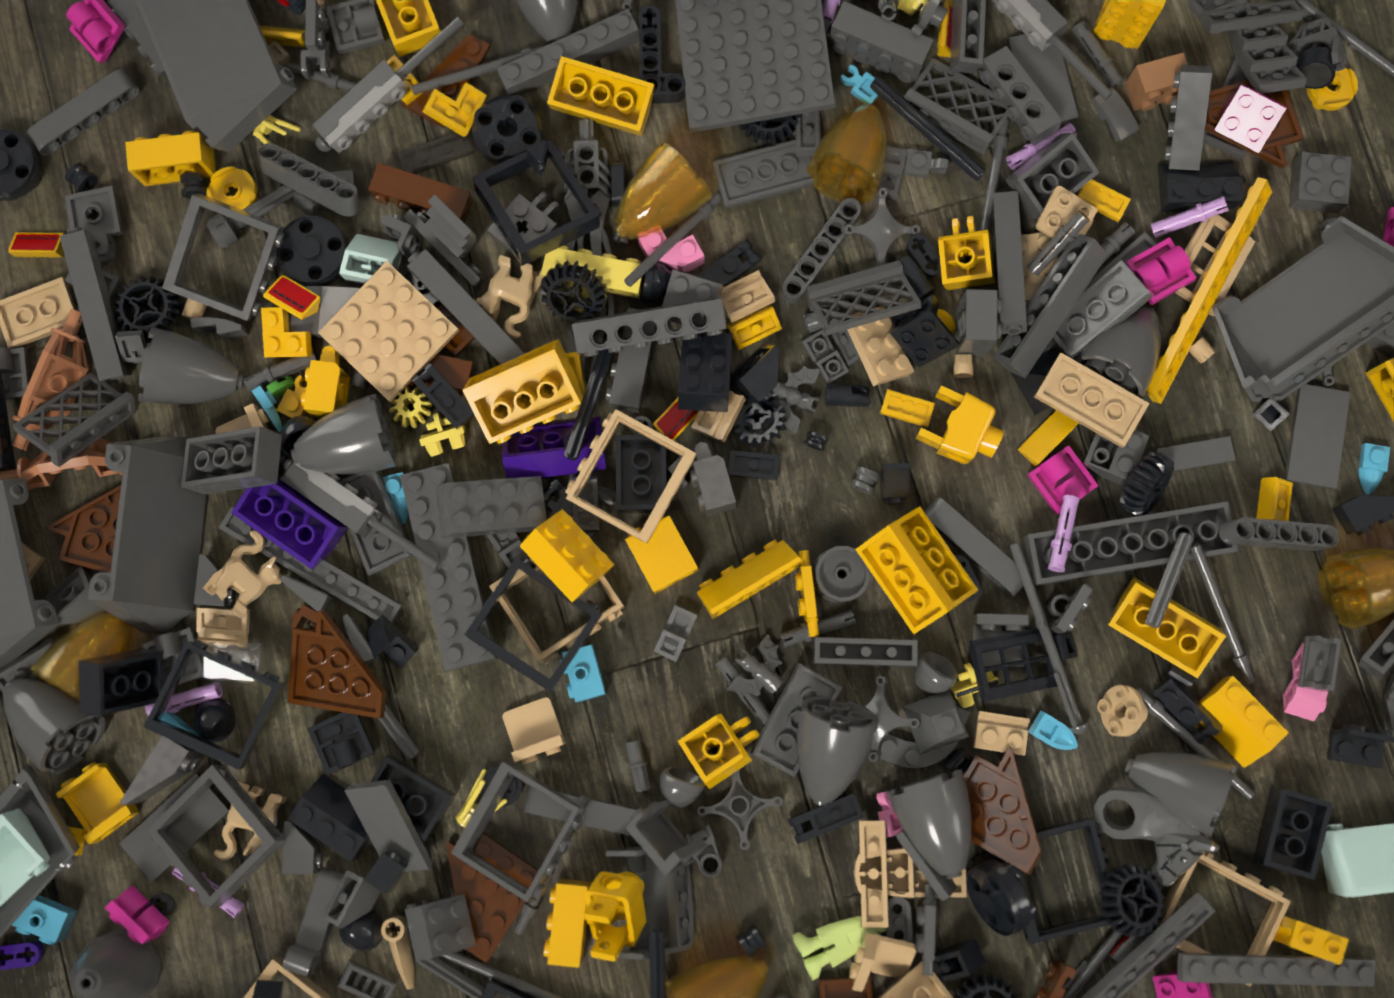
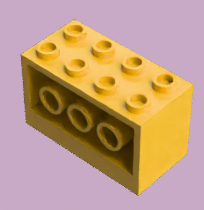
[1093,0,1166,49]
[462,339,584,444]
[855,506,978,634]

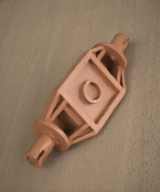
[12,309,88,451]
[0,438,123,492]

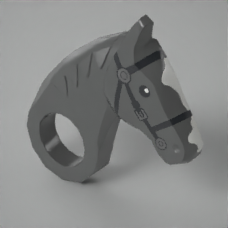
[1094,787,1220,887]

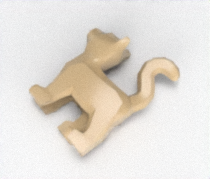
[476,255,543,339]
[203,530,282,618]
[214,781,288,861]

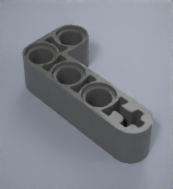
[283,867,344,977]

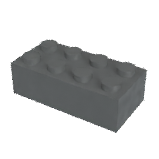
[829,1,934,84]
[181,426,282,495]
[436,476,547,539]

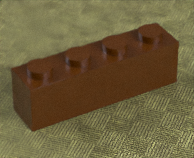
[368,163,473,224]
[407,355,476,397]

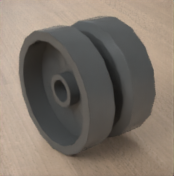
[811,546,871,603]

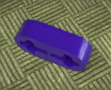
[0,941,44,970]

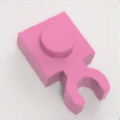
[877,791,902,837]

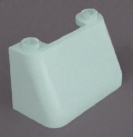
[0,808,50,907]
[1321,823,1394,897]

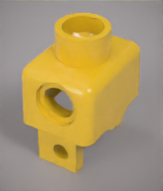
[915,385,1004,464]
[584,871,647,962]

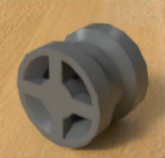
[850,467,880,495]

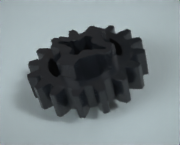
[734,398,788,448]

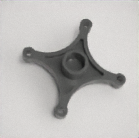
[911,0,948,37]
[841,188,920,267]
[865,676,921,762]
[697,769,783,851]

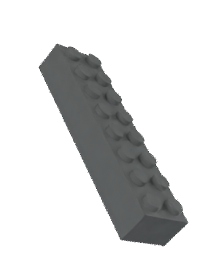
[400,463,498,672]
[1022,502,1238,586]

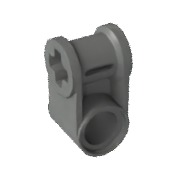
[685,825,723,877]

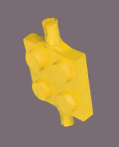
[794,550,819,637]

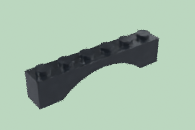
[1332,494,1394,536]

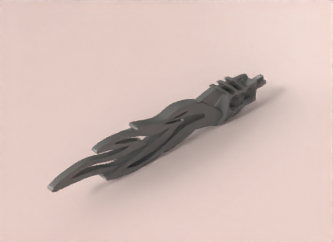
[564,118,615,387]

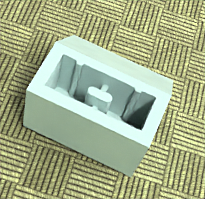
[339,234,402,285]

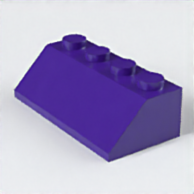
[502,417,606,479]
[231,478,348,569]

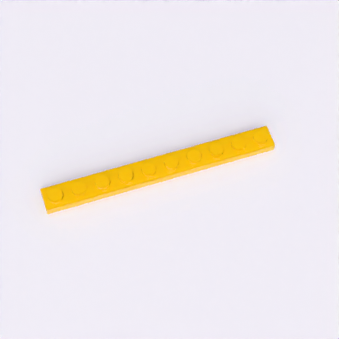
[1146,177,1272,404]

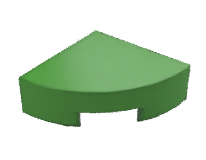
[266,376,295,398]

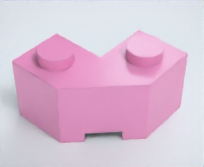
[638,225,705,273]
[1283,643,1328,721]

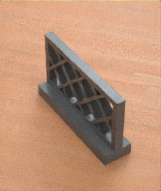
[904,58,1009,155]
[806,260,921,335]
[13,373,135,467]

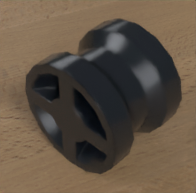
[65,163,98,192]
[180,172,207,199]
[736,924,768,957]

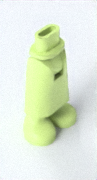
[792,916,886,981]

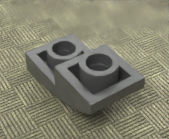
[1091,87,1140,141]
[800,329,849,384]

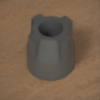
[803,311,823,333]

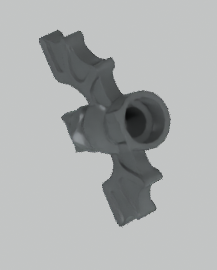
[770,366,820,434]
[727,634,784,698]

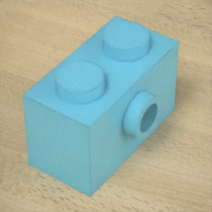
[560,645,606,703]
[12,894,78,945]

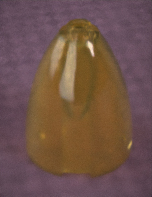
[807,104,886,204]
[614,143,713,240]
[1318,548,1394,629]
[30,612,132,701]
[666,956,769,998]

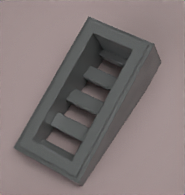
[280,575,334,612]
[342,614,380,664]
[337,959,397,998]

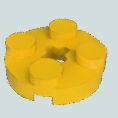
[1306,68,1358,111]
[207,167,258,210]

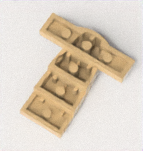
[853,820,967,927]

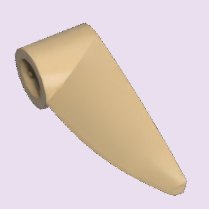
[381,915,415,990]

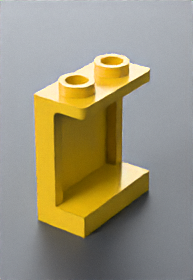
[625,516,698,594]
[56,762,140,845]
[1273,916,1349,964]

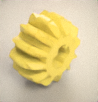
[389,386,432,428]

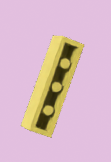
[541,245,645,299]

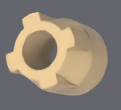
[182,298,207,319]
[1189,336,1216,364]
[953,354,974,378]

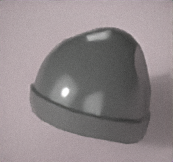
[915,651,958,693]
[659,766,705,808]

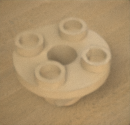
[1097,685,1148,737]

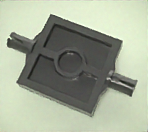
[915,884,937,976]

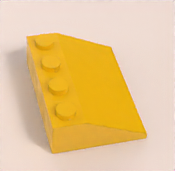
[697,539,802,619]

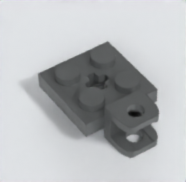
[301,0,331,79]
[65,186,123,263]

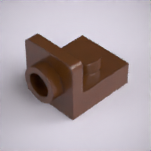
[291,605,335,628]

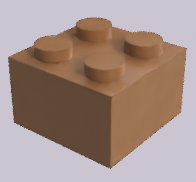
[1124,52,1188,111]

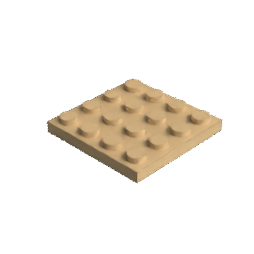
[318,261,459,402]

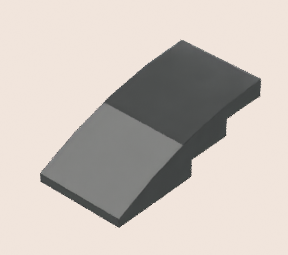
[270,286,360,339]

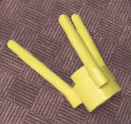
[253,115,301,144]
[455,769,507,828]

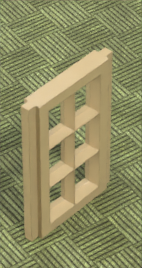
[1175,215,1255,316]

